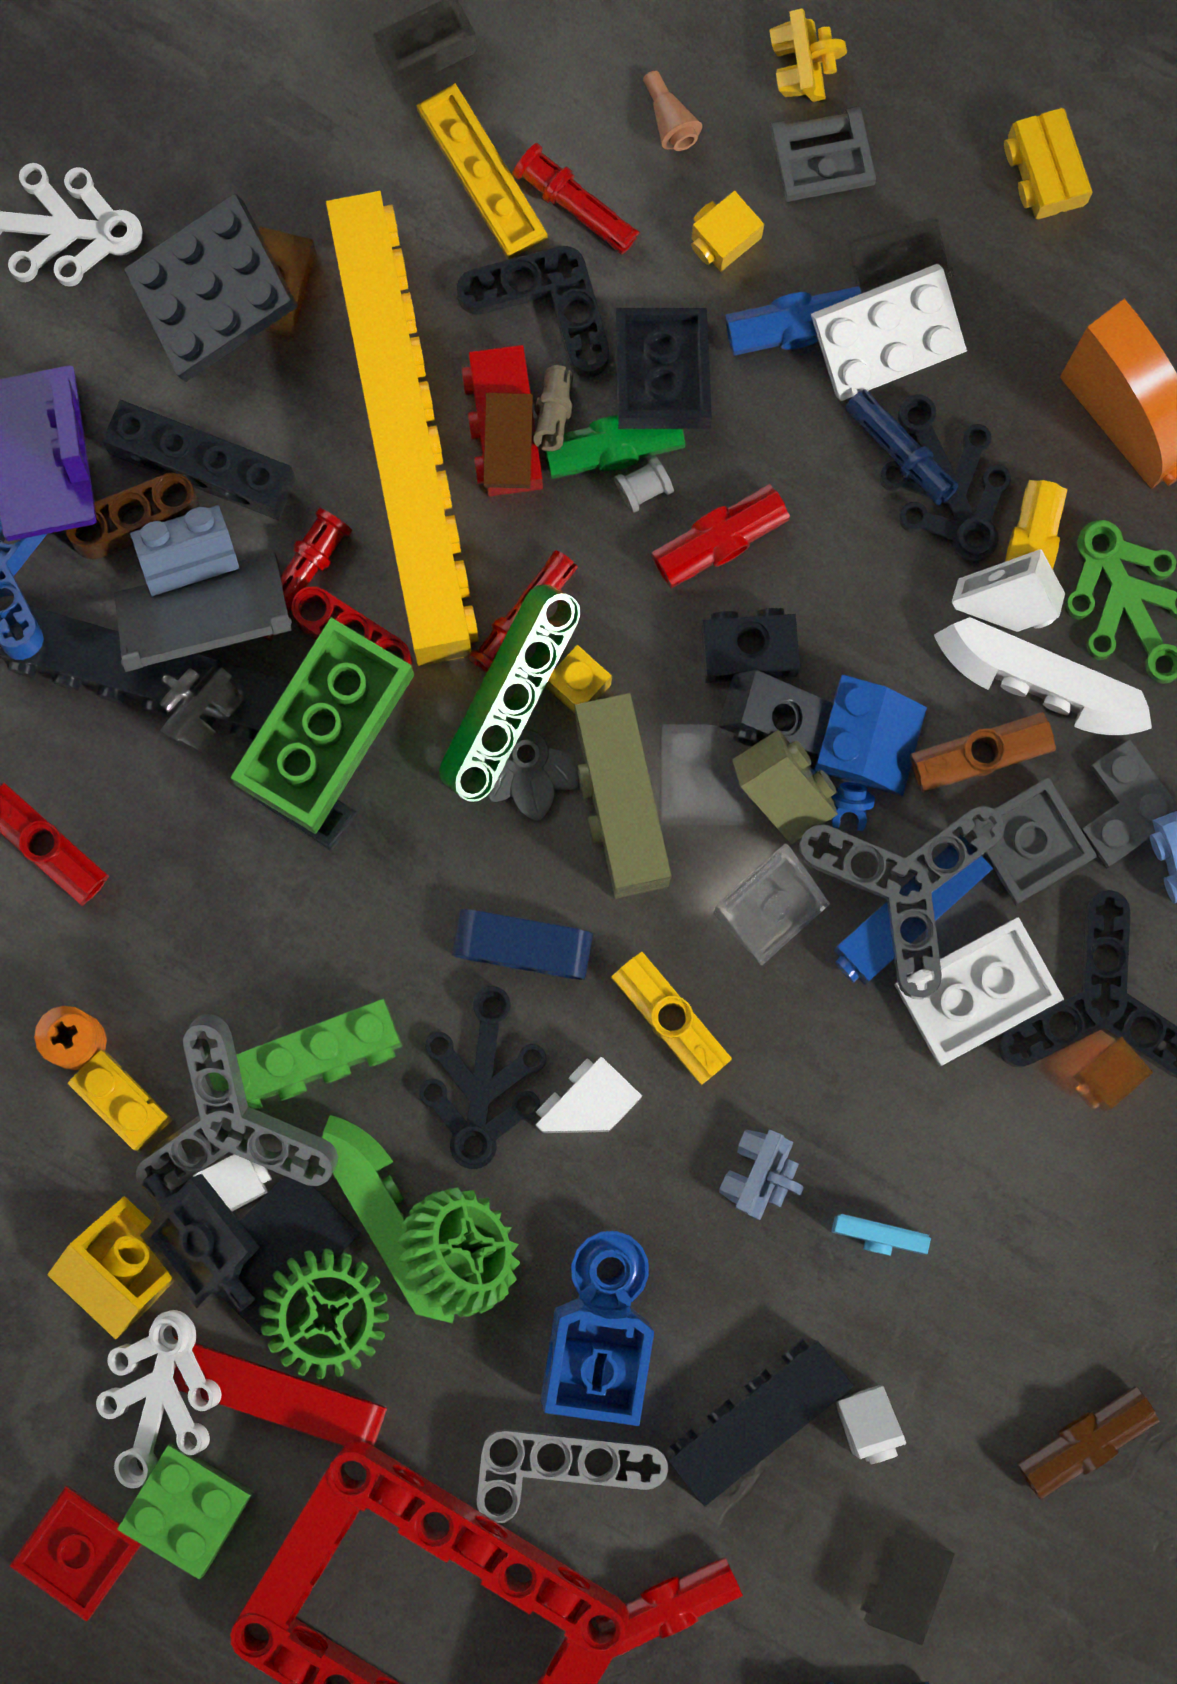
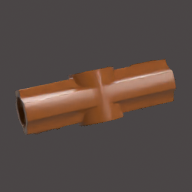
[910,712,1056,793]

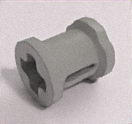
[614,455,674,513]

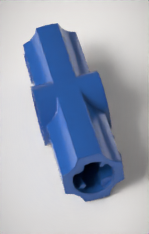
[725,286,862,356]

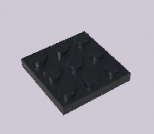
[124,193,298,382]

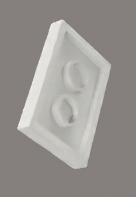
[811,264,967,401]
[894,917,1064,1067]

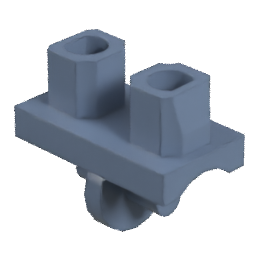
[719,1129,804,1220]

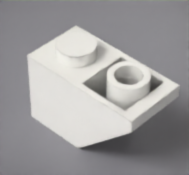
[536,1057,642,1133]
[835,1385,906,1464]

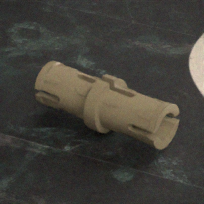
[533,365,573,451]

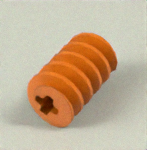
[34,1006,107,1070]

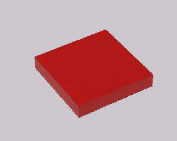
[9,1485,142,1622]

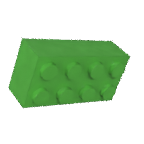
[231,617,414,834]

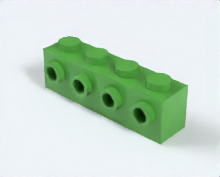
[208,999,403,1110]

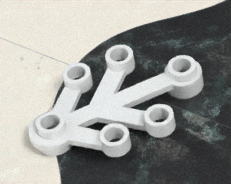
[0,163,143,286]
[96,1310,221,1488]

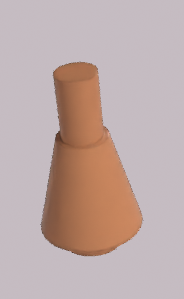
[643,71,702,151]

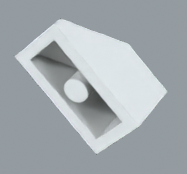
[952,549,1065,632]

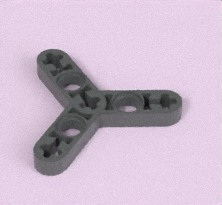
[799,806,1005,1000]
[136,1014,338,1192]

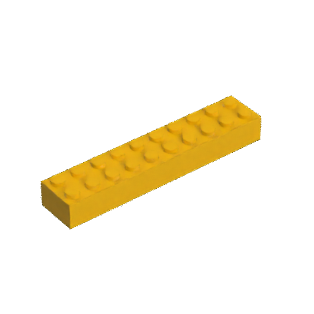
[326,191,479,666]

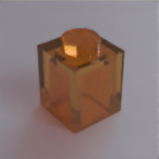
[1073,1037,1153,1112]

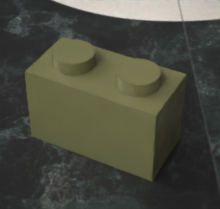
[732,729,838,844]

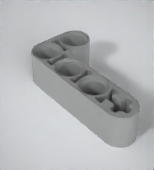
[477,1429,668,1523]

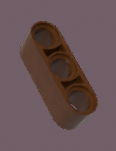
[66,473,199,560]

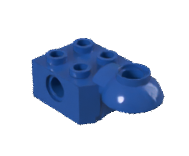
[540,1231,654,1426]

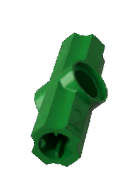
[542,415,685,479]

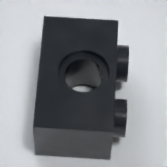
[701,608,800,683]
[718,670,833,757]

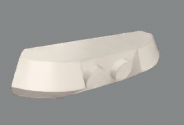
[934,617,1152,735]

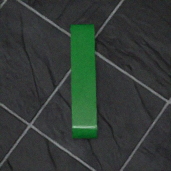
[439,584,580,802]

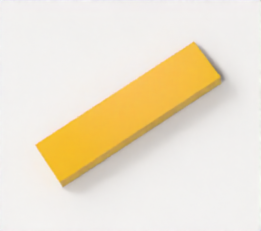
[416,83,548,260]

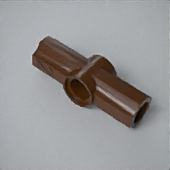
[1017,1386,1160,1499]

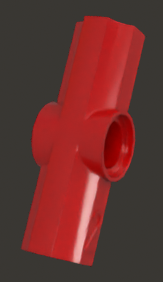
[651,484,790,589]
[0,783,109,906]
[596,1557,743,1658]

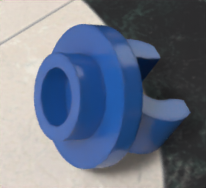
[831,782,875,831]

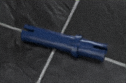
[845,389,958,505]

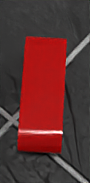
[292,586,412,665]

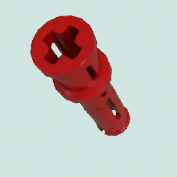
[512,143,640,255]
[263,507,353,642]
[468,550,578,673]

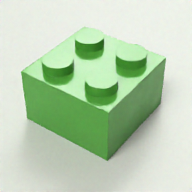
[117,1443,255,1580]

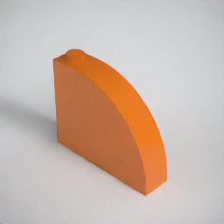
[1060,298,1177,489]

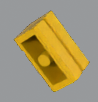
[1004,108,1093,220]
[68,1050,173,1152]

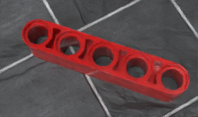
[173,1336,387,1447]

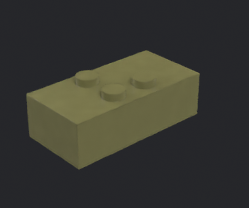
[575,693,672,899]

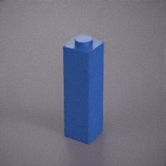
[834,835,993,985]

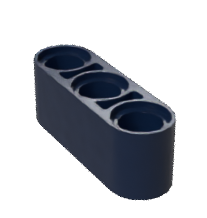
[452,909,593,980]

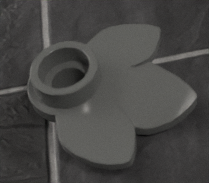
[488,729,579,821]

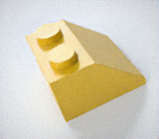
[47,1196,175,1339]

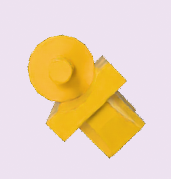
[770,8,847,102]

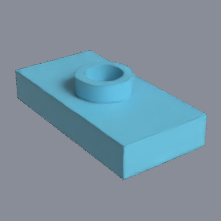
[831,1214,931,1256]

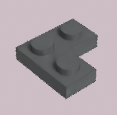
[1082,739,1177,869]

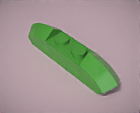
[322,1115,455,1323]

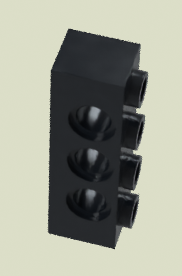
[102,399,296,521]

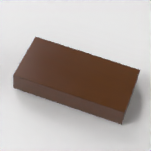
[484,393,533,489]

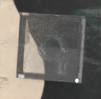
[713,843,830,966]

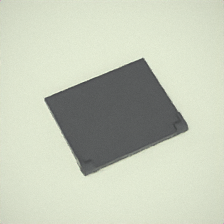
[114,552,292,672]

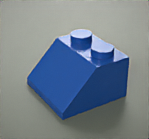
[814,675,927,796]

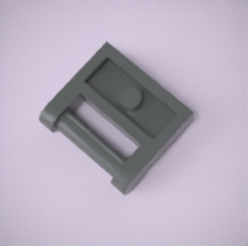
[770,106,876,202]

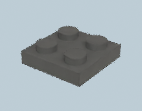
[971,777,1097,906]

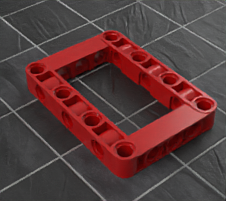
[230,1442,629,1684]

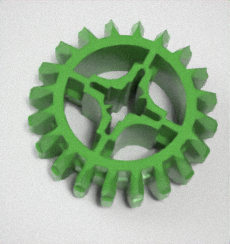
[397,1187,520,1318]
[259,1249,389,1379]

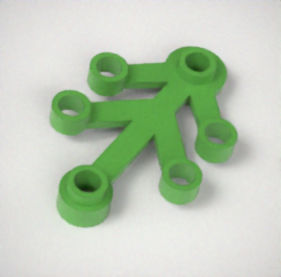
[1065,520,1177,684]

